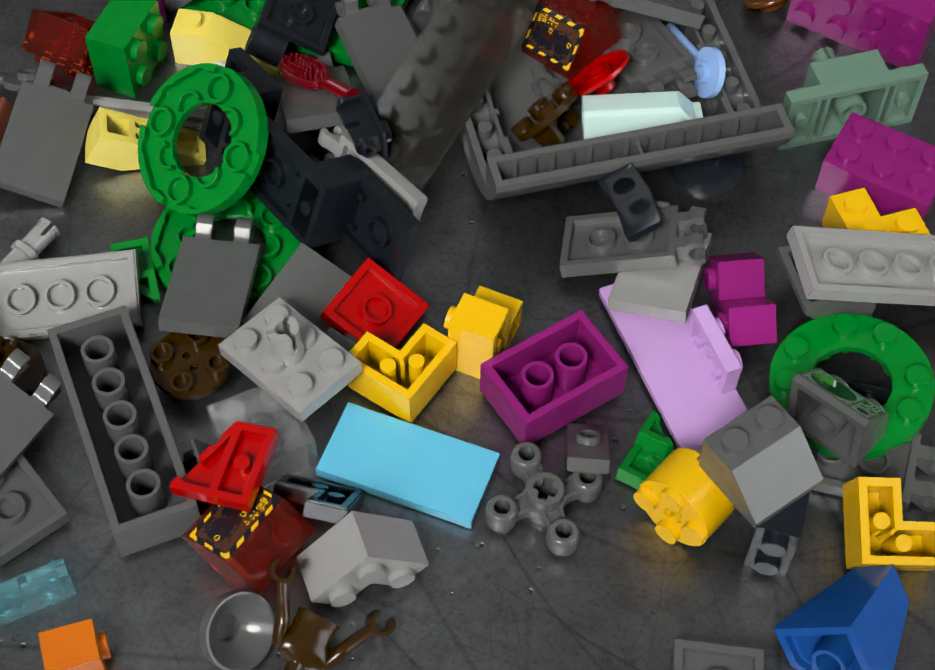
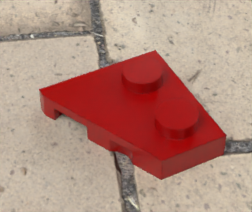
[169,421,280,512]

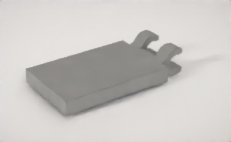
[312,125,428,221]
[608,200,712,323]

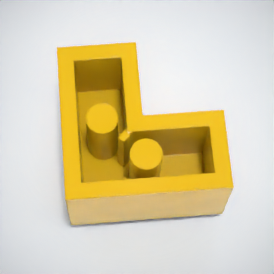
[821,187,931,235]
[444,285,523,379]
[346,323,457,423]
[842,477,935,571]

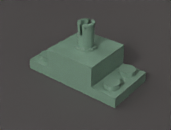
[777,47,929,150]

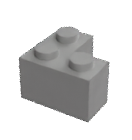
[296,511,429,607]

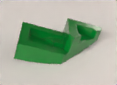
[110,237,161,303]
[615,410,673,490]

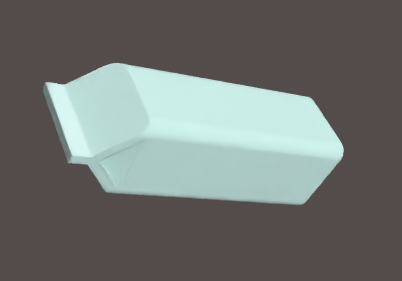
[582,91,703,140]

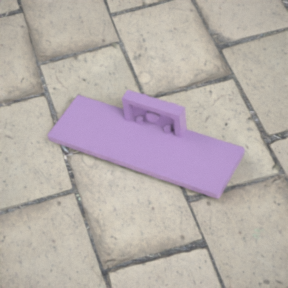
[599,284,748,461]

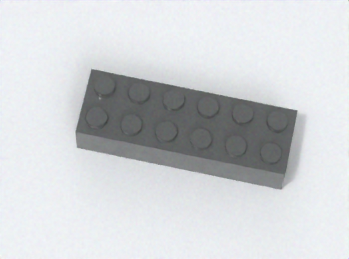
[47,305,201,557]

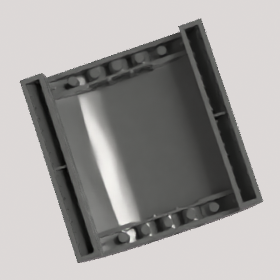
[427,0,795,201]

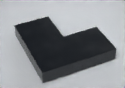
[273,474,365,524]

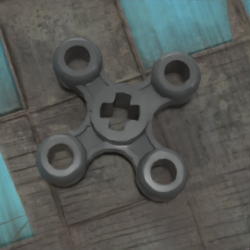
[485,441,604,557]

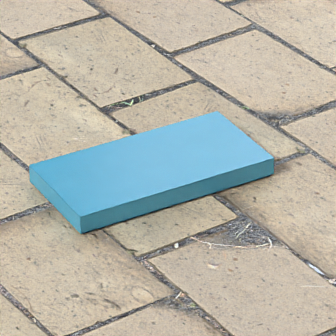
[316,402,500,529]

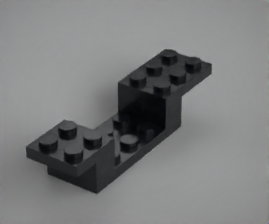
[199,47,422,282]

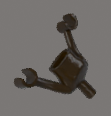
[266,557,396,670]

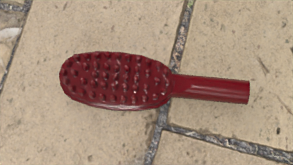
[280,52,358,98]

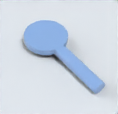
[665,23,726,98]

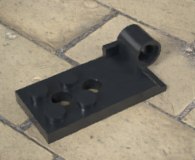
[244,0,341,67]

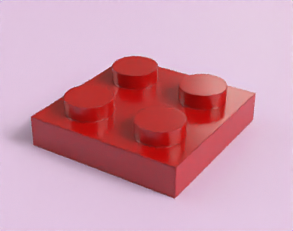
[320,257,430,348]

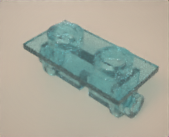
[0,558,77,627]

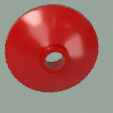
[568,49,630,97]

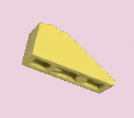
[170,8,286,76]
[85,107,206,171]

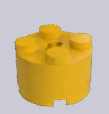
[633,448,736,546]

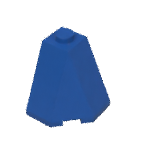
[774,565,910,670]

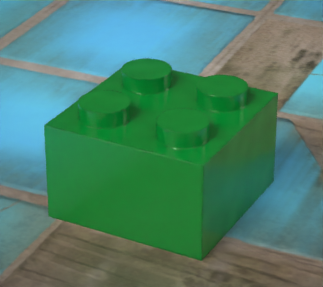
[85,0,168,98]

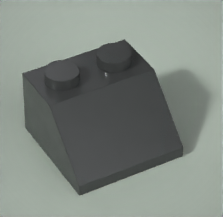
[699,396,823,528]

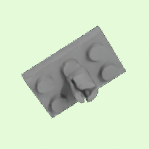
[218,297,363,422]

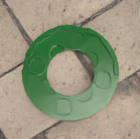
[138,63,269,217]
[151,189,301,309]
[768,313,935,460]

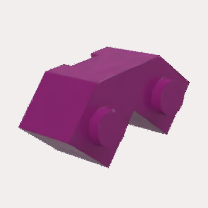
[703,252,777,347]

